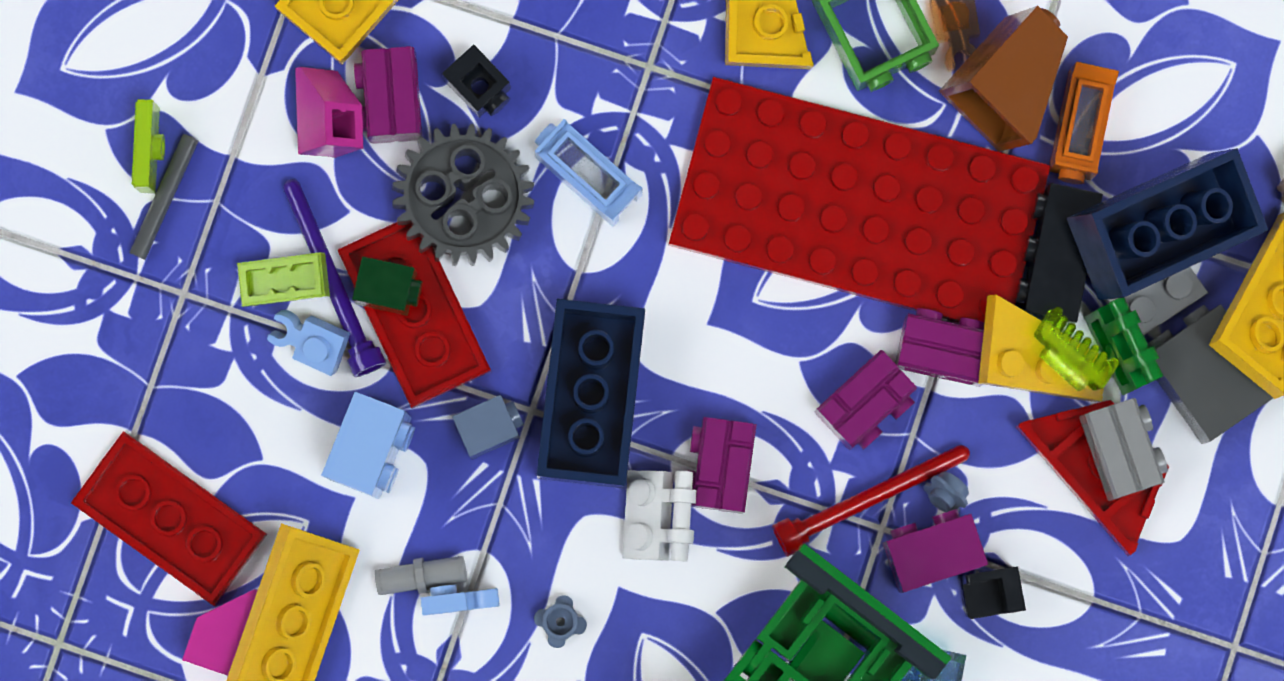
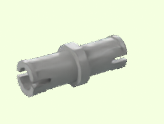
[375,556,467,595]

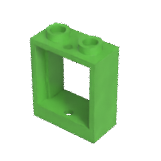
[811,0,939,92]

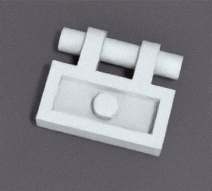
[622,470,696,562]

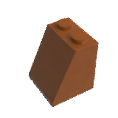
[939,5,1068,152]

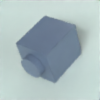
[452,395,524,460]

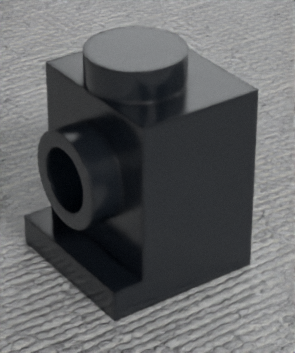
[442,44,511,118]

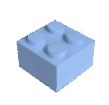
[321,392,415,499]

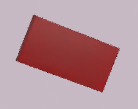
[337,222,492,409]
[71,431,267,606]

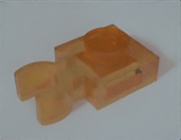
[929,0,980,72]

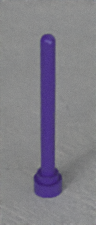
[283,179,387,378]

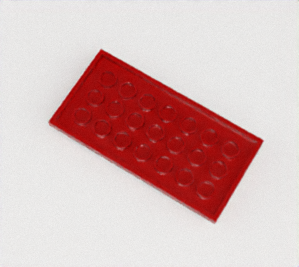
[668,77,1051,323]

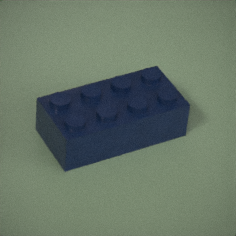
[1067,148,1268,300]
[536,299,646,489]

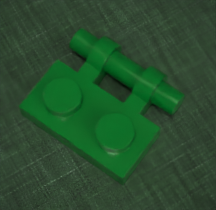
[1084,297,1164,395]

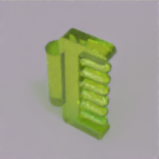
[1034,307,1119,391]

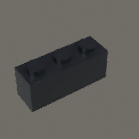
[1015,183,1103,327]

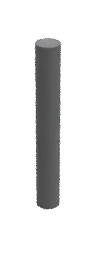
[129,134,199,260]

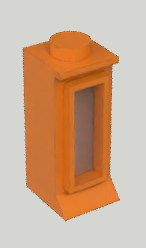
[1049,62,1119,184]

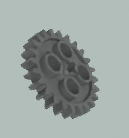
[392,124,535,266]

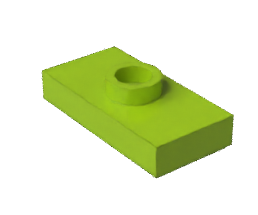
[131,99,165,194]
[237,252,330,307]

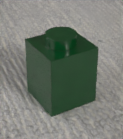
[352,256,423,316]

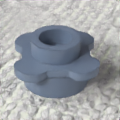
[923,472,969,512]
[534,595,587,648]

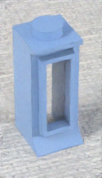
[535,119,643,227]

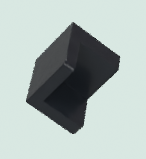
[960,566,1026,619]

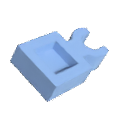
[267,310,350,376]
[420,585,500,616]

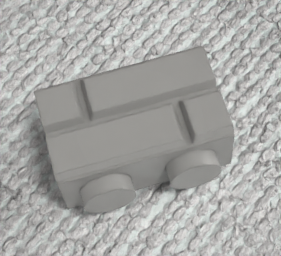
[1079,398,1168,501]

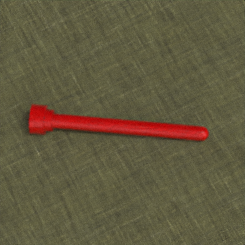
[772,445,970,557]

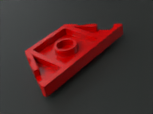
[1016,400,1170,556]

